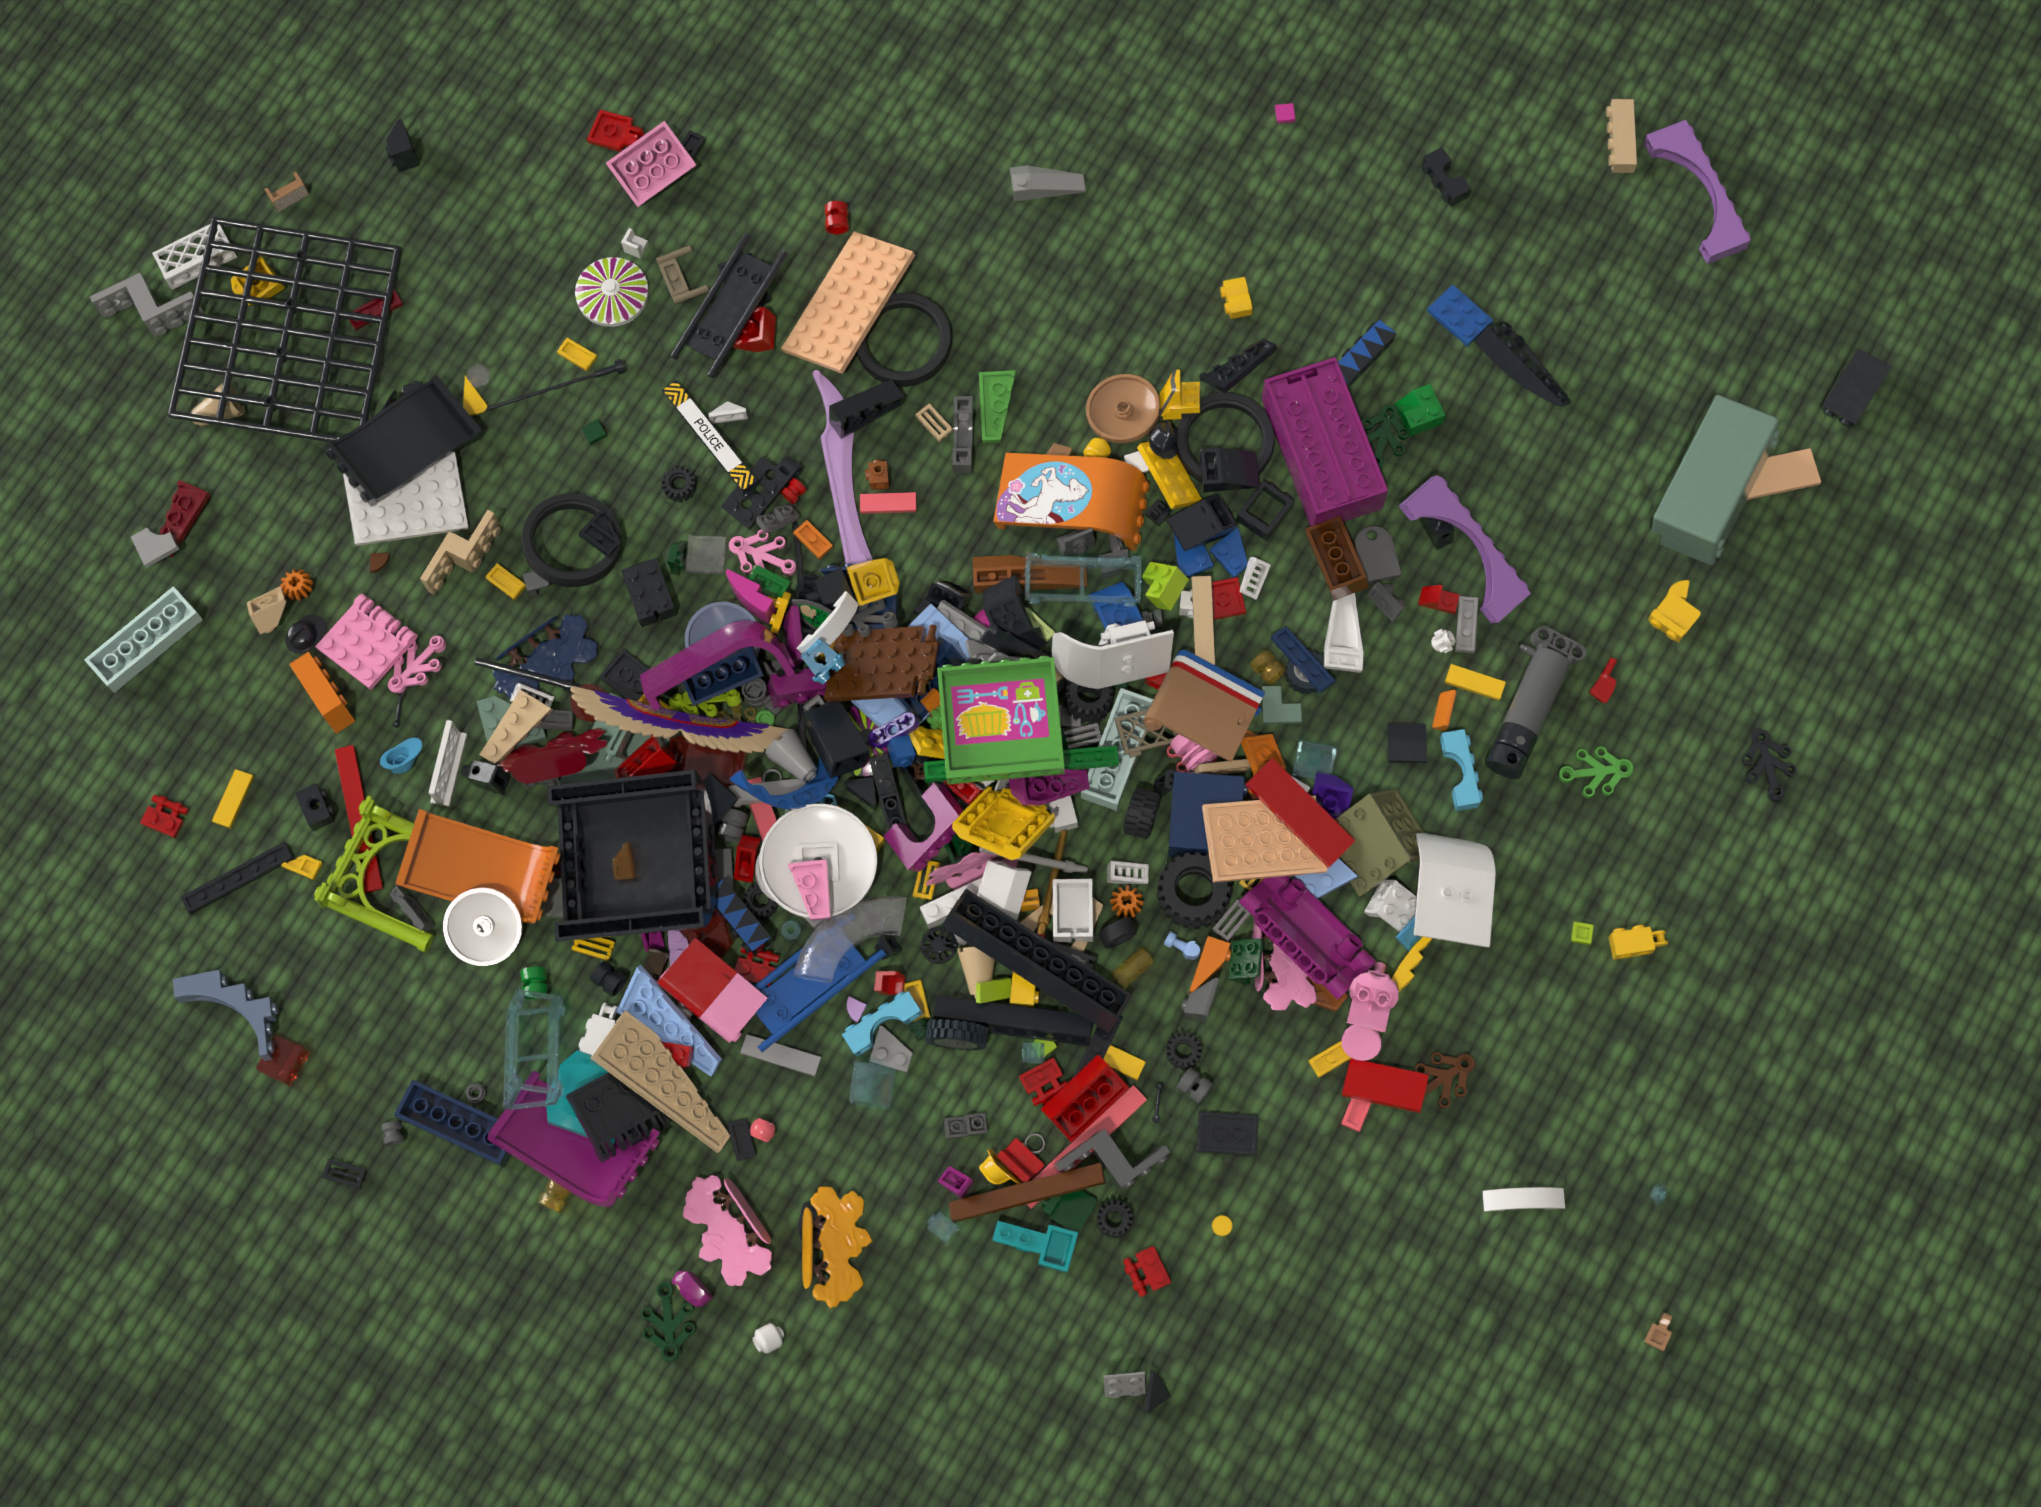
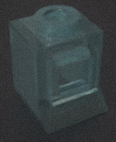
[927,1212,959,1244]

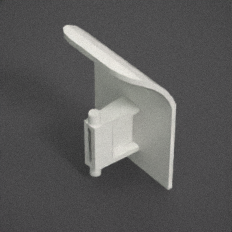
[1052,621,1174,689]
[1414,833,1496,948]

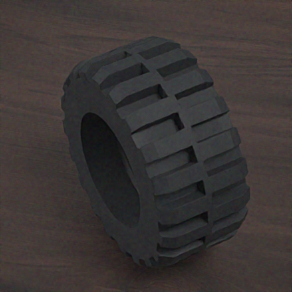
[1157,851,1232,929]

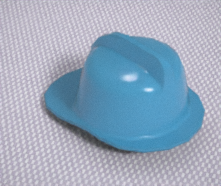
[380,738,422,774]

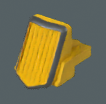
[1158,370,1200,420]

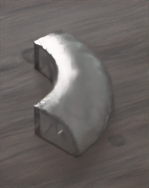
[793,896,907,983]

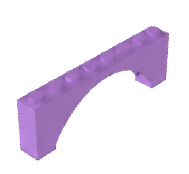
[1644,120,1751,264]
[1399,476,1531,623]

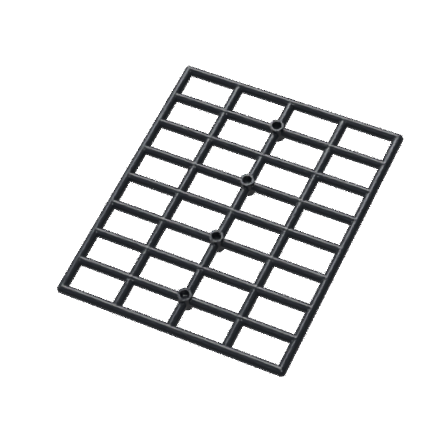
[168,217,401,442]

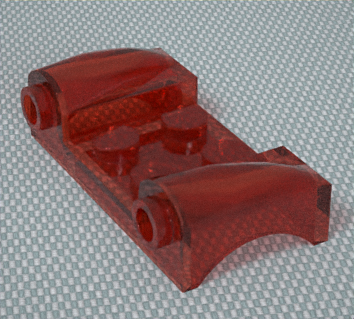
[666,736,747,786]

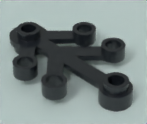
[1741,729,1797,802]

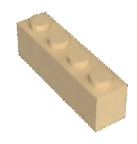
[1606,99,1637,173]

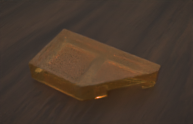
[612,842,635,880]

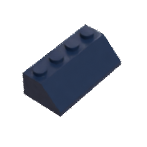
[893,637,967,722]
[683,647,764,707]

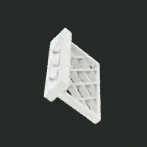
[152,224,237,290]
[429,720,468,808]

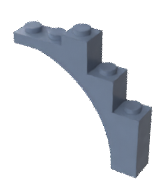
[173,970,279,1061]

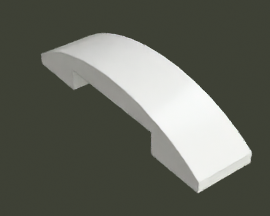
[796,591,859,658]
[1483,1187,1565,1212]

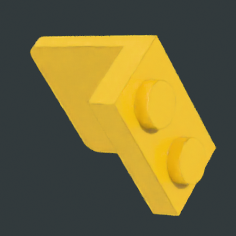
[1648,592,1700,643]

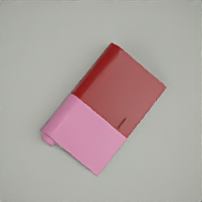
[656,938,767,1043]

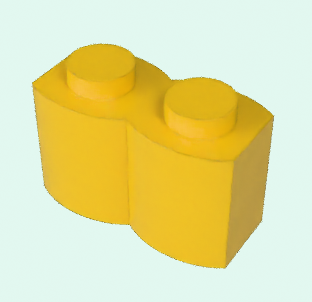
[1220,277,1252,319]

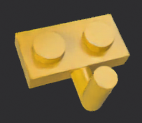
[767,592,791,634]

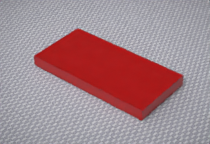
[1342,1058,1429,1113]

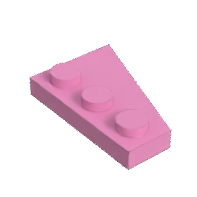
[788,860,831,921]

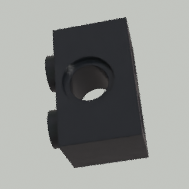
[295,783,335,831]

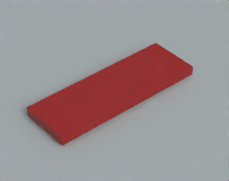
[1245,758,1355,868]

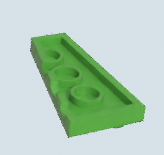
[979,370,1016,443]

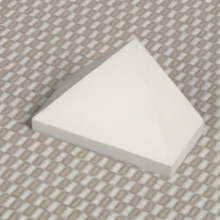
[709,402,748,424]

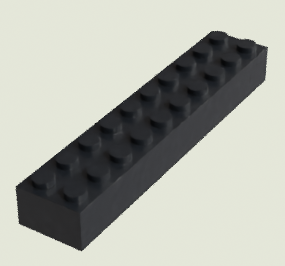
[942,888,1132,1033]

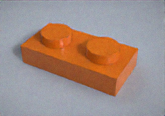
[793,520,833,560]

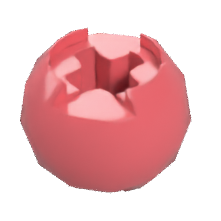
[750,1118,775,1142]

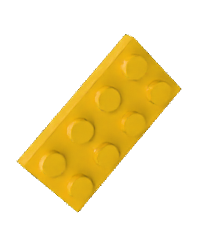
[1137,442,1202,509]

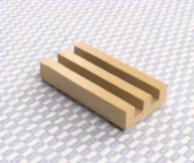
[915,403,953,443]

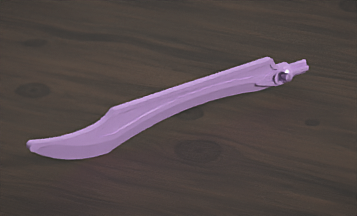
[813,370,872,565]

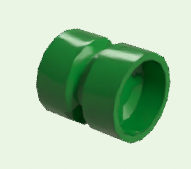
[520,967,548,1000]

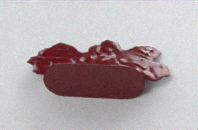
[498,728,607,784]

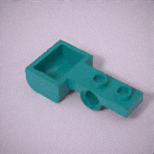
[992,1221,1078,1273]

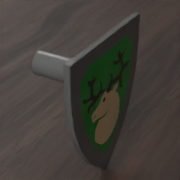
[792,599,833,630]

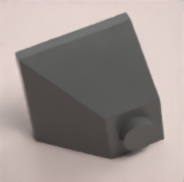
[1181,978,1219,1024]

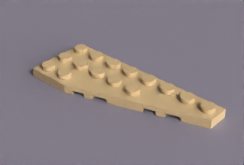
[590,1010,730,1153]

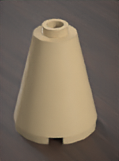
[192,383,245,426]
[958,947,995,998]

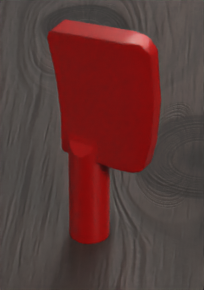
[1588,658,1617,703]

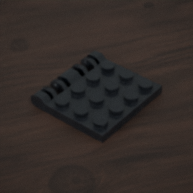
[565,1072,670,1163]

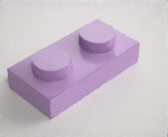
[668,929,689,966]

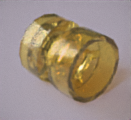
[1250,649,1286,686]
[537,1179,571,1213]

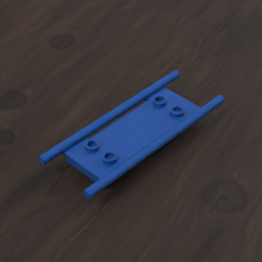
[754,911,886,1053]

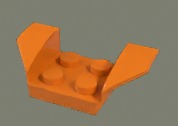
[1240,730,1286,800]

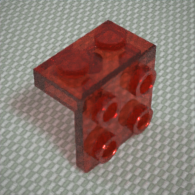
[256,1035,309,1087]

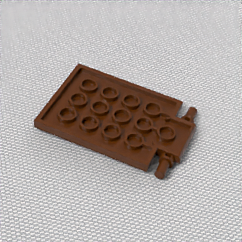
[824,624,940,702]

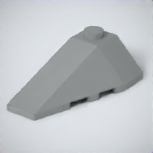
[1009,165,1086,202]

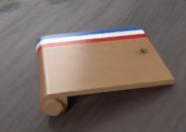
[1143,650,1265,762]

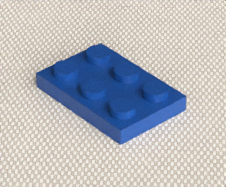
[1427,285,1493,347]

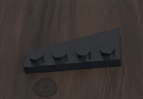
[1199,339,1277,393]

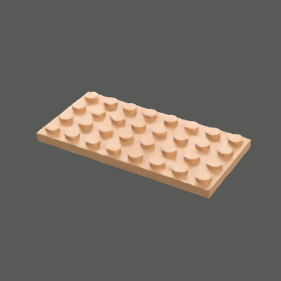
[781,232,915,374]

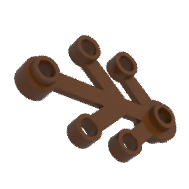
[1414,1052,1475,1109]

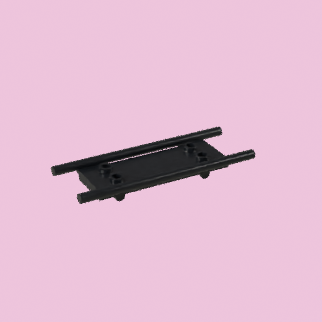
[670,232,788,379]

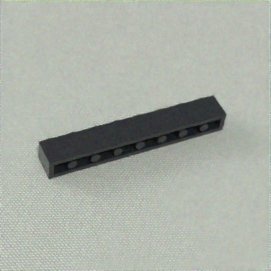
[933,995,1092,1047]

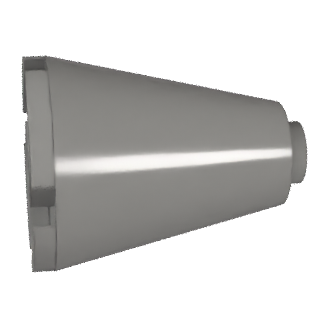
[765,729,817,782]

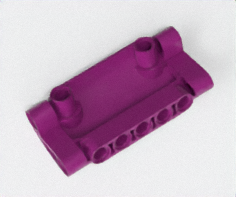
[1239,876,1377,1000]

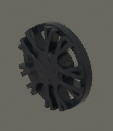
[921,927,957,964]

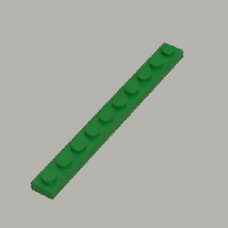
[924,745,1119,783]

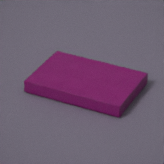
[783,606,803,670]

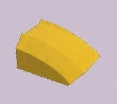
[231,256,285,306]
[847,558,900,606]

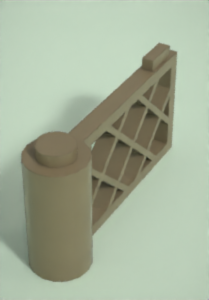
[1114,709,1178,758]

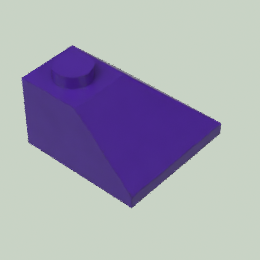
[1312,772,1353,820]

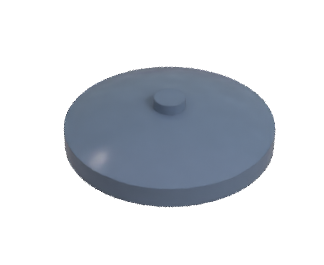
[685,602,760,658]

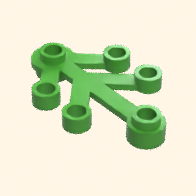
[1558,746,1633,798]

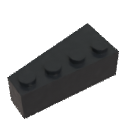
[829,379,904,439]

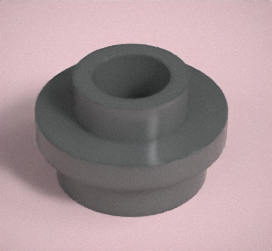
[466,1083,486,1103]

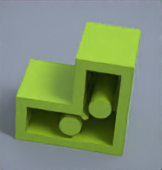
[1142,562,1189,611]

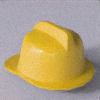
[979,1149,1022,1184]

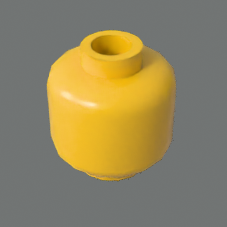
[1083,438,1111,458]

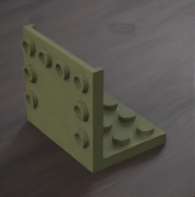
[1335,789,1424,897]

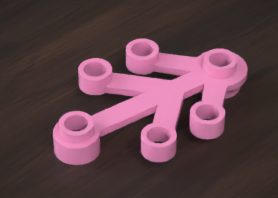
[729,529,796,576]
[388,636,447,693]

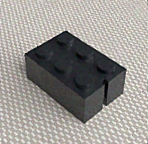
[621,558,677,627]

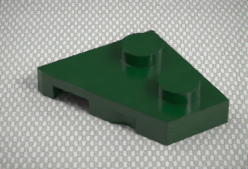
[667,540,688,576]

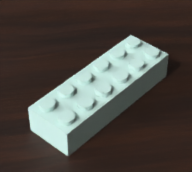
[84,586,203,693]
[1081,688,1154,811]

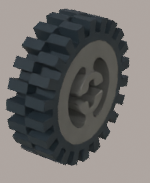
[925,1019,988,1051]

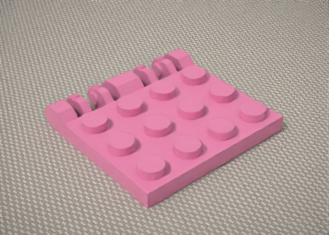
[315,594,417,690]

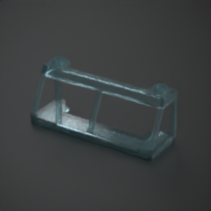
[1025,552,1141,607]
[503,989,565,1110]

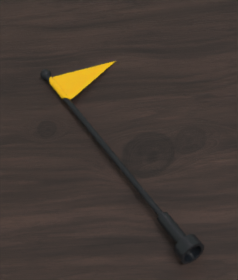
[463,359,626,416]

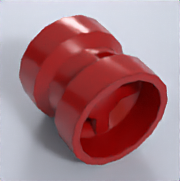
[780,478,807,504]

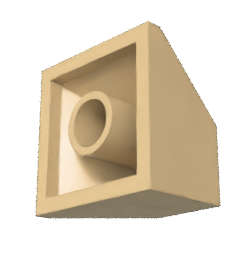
[247,587,286,634]

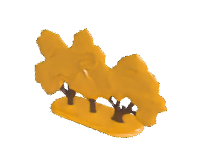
[802,1187,872,1308]

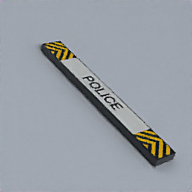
[662,380,759,494]

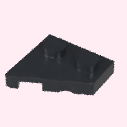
[579,508,621,558]

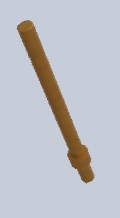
[1037,830,1068,935]

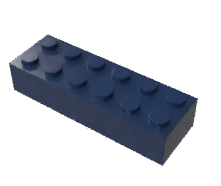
[394,1080,511,1168]

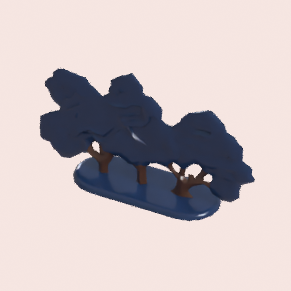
[493,615,597,698]

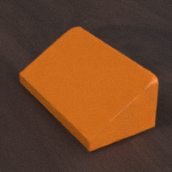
[1432,690,1456,731]

